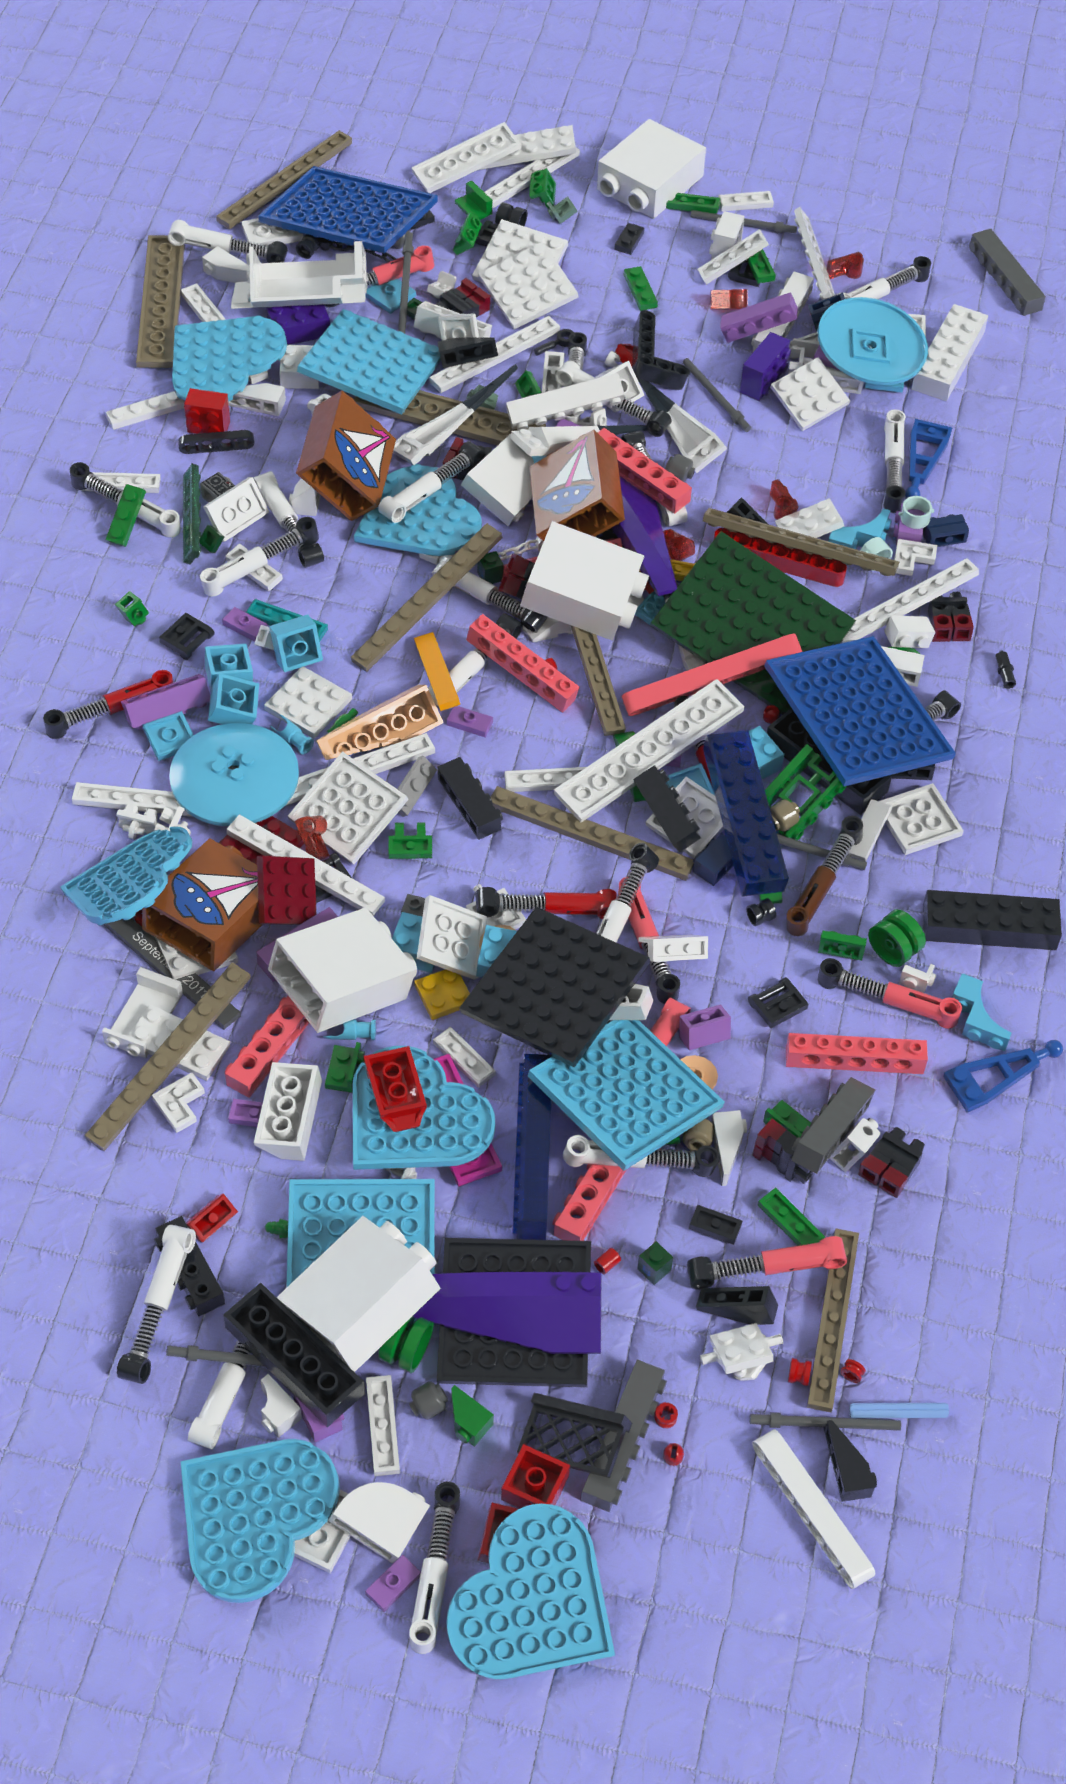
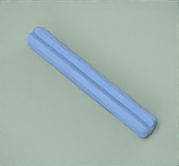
[849,1403,949,1418]

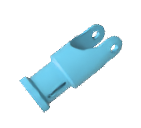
[270,715,314,754]
[323,1019,376,1040]

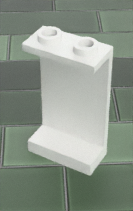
[102,967,183,1058]

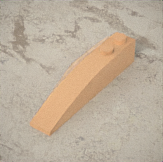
[316,685,443,760]

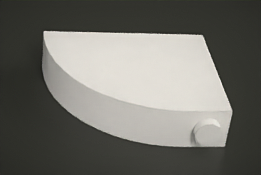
[461,434,534,526]

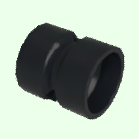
[495,202,528,226]

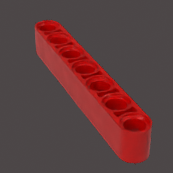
[714,527,847,587]

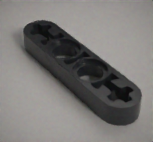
[178,430,255,454]

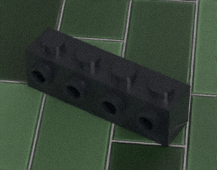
[437,757,503,840]
[633,765,701,852]
[154,1216,225,1317]

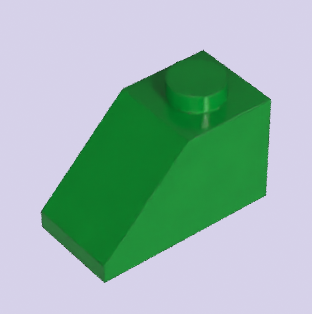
[451,1385,494,1447]

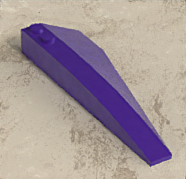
[611,476,677,596]
[413,1272,602,1354]

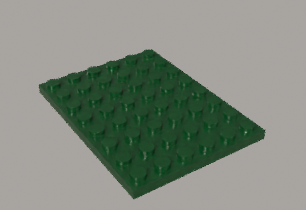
[650,531,856,715]

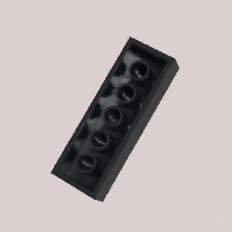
[767,708,892,815]
[923,890,1062,950]
[223,1283,365,1428]

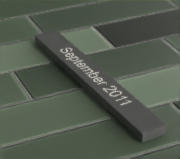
[103,918,241,1029]

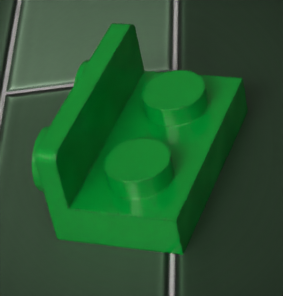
[529,168,556,209]
[453,212,482,255]
[818,930,867,961]
[325,1042,365,1093]
[763,1100,811,1138]

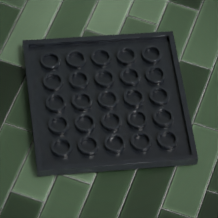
[459,907,651,1068]
[437,1238,591,1387]

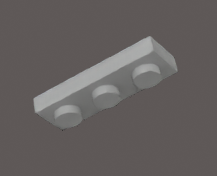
[397,755,437,817]

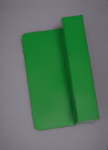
[455,181,493,220]

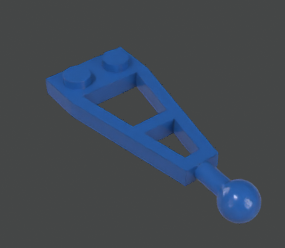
[905,419,952,499]
[943,1040,1063,1113]

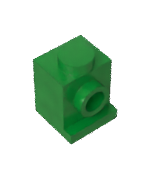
[115,591,149,627]

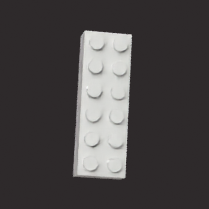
[912,304,988,401]

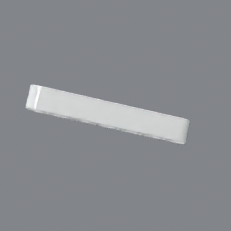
[752,1429,875,1589]

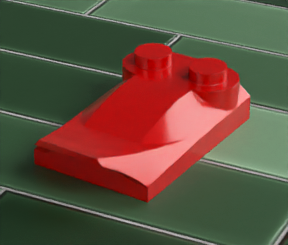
[364,1046,427,1132]

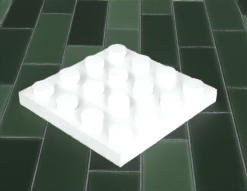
[472,220,568,283]
[478,241,578,329]
[288,751,409,865]

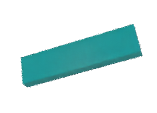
[245,599,328,642]

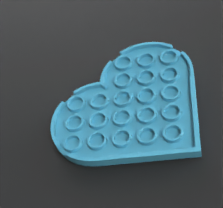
[172,316,287,402]
[354,464,482,556]
[60,827,192,925]
[353,1046,495,1170]
[180,1439,340,1603]
[447,1504,615,1679]

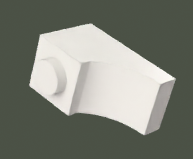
[260,1374,302,1438]

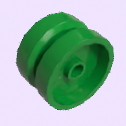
[868,909,926,967]
[378,1316,434,1373]

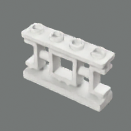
[788,338,864,394]

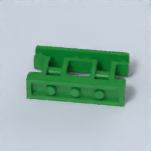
[750,744,846,840]

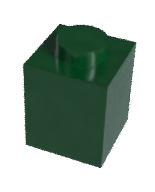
[477,551,504,584]
[637,1241,673,1285]

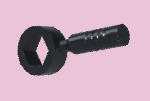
[534,329,574,356]

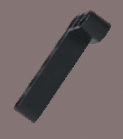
[632,310,690,390]

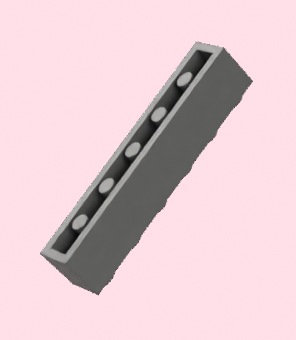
[969,228,1046,316]
[791,1077,876,1174]
[581,1359,667,1512]

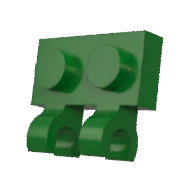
[389,822,432,859]

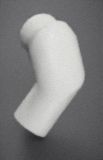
[733,1364,766,1381]

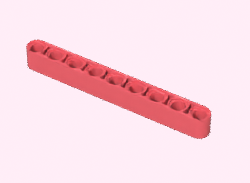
[621,634,803,716]

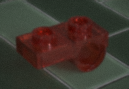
[826,251,864,279]
[710,289,748,309]
[770,479,798,520]
[663,529,695,561]
[295,816,329,860]

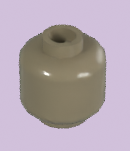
[767,799,800,832]
[683,1118,714,1151]

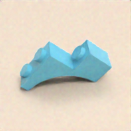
[828,509,892,549]
[952,973,1012,1051]

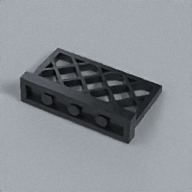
[517,1393,632,1478]

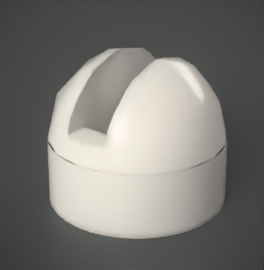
[605,351,620,368]

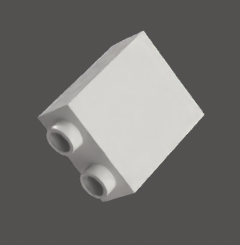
[597,119,706,219]
[520,521,649,641]
[268,907,417,1033]
[276,1216,441,1372]

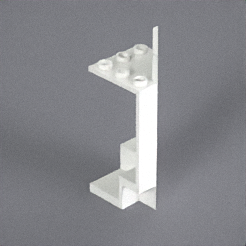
[231,241,368,309]

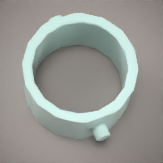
[899,496,934,529]
[860,537,893,571]

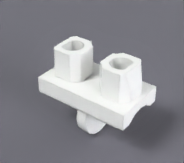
[116,804,158,840]
[153,806,191,835]

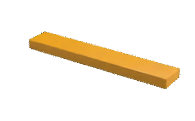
[414,632,461,711]

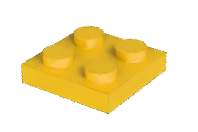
[414,969,470,1020]

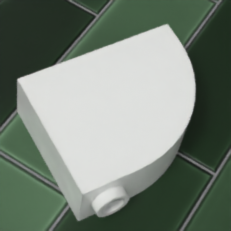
[328,1482,430,1564]

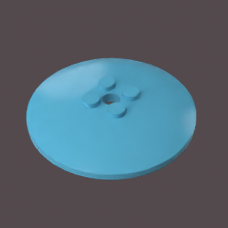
[818,297,928,385]
[169,723,299,826]

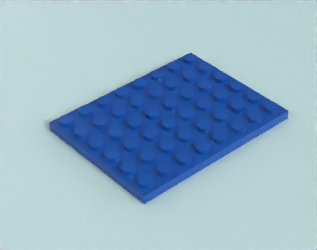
[258,166,438,253]
[764,636,956,786]

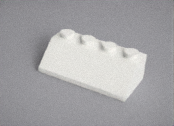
[254,1062,322,1161]

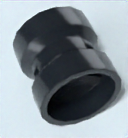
[296,234,320,259]
[746,898,776,926]

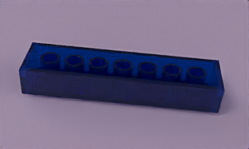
[703,730,789,897]
[512,1054,551,1240]

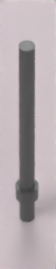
[691,210,797,234]
[398,232,414,334]
[683,358,751,432]
[740,823,867,870]
[166,1345,264,1366]
[750,1412,901,1431]

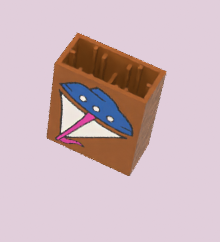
[296,390,396,521]
[530,429,625,541]
[142,838,263,972]

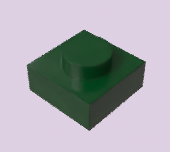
[407,298,423,320]
[198,525,225,553]

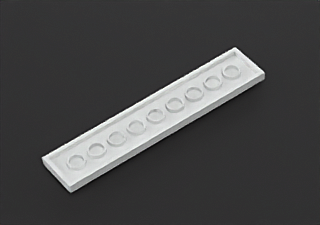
[554,679,744,822]

